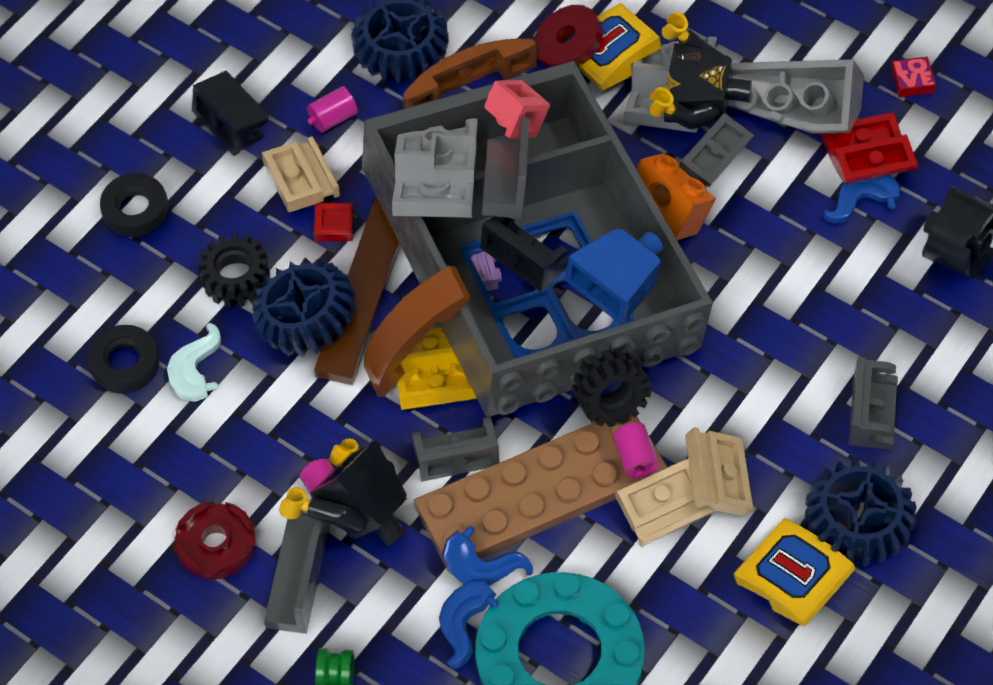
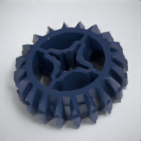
[351,0,449,84]
[251,257,357,357]
[804,458,917,567]

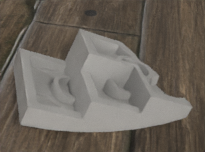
[624,37,717,133]
[392,118,478,218]

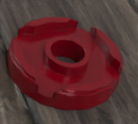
[534,5,603,68]
[174,501,256,580]

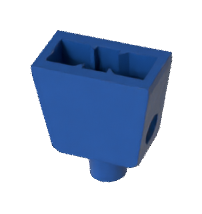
[565,228,663,326]

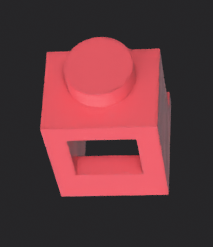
[484,80,551,139]

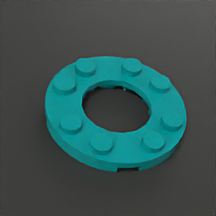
[475,572,644,685]

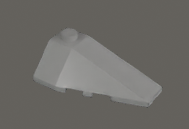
[727,59,864,133]

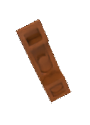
[403,39,537,109]
[364,266,471,397]

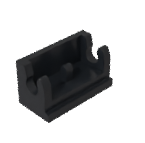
[192,70,269,156]
[480,216,569,292]

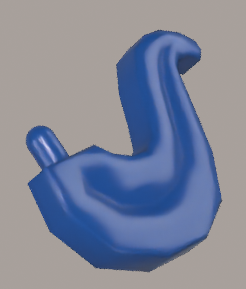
[823,175,900,224]
[442,526,533,585]
[439,581,499,669]

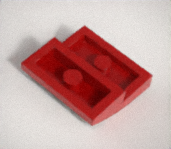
[821,112,918,184]

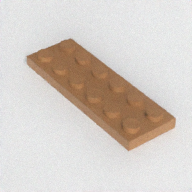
[414,414,667,572]

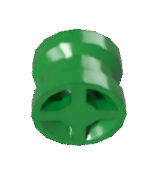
[315,648,354,685]

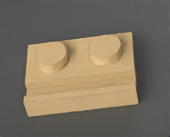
[262,136,340,212]
[685,427,753,516]
[615,459,716,548]

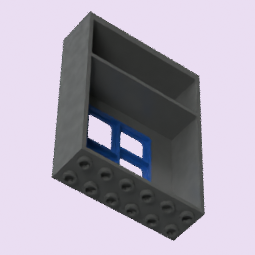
[362,61,713,418]

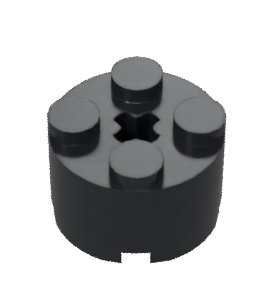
[922,187,993,278]

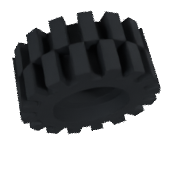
[198,233,271,307]
[572,349,652,427]

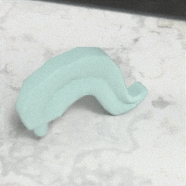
[167,323,221,402]

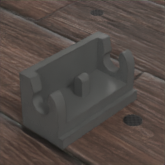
[679,113,754,189]
[848,357,898,450]
[412,417,499,482]

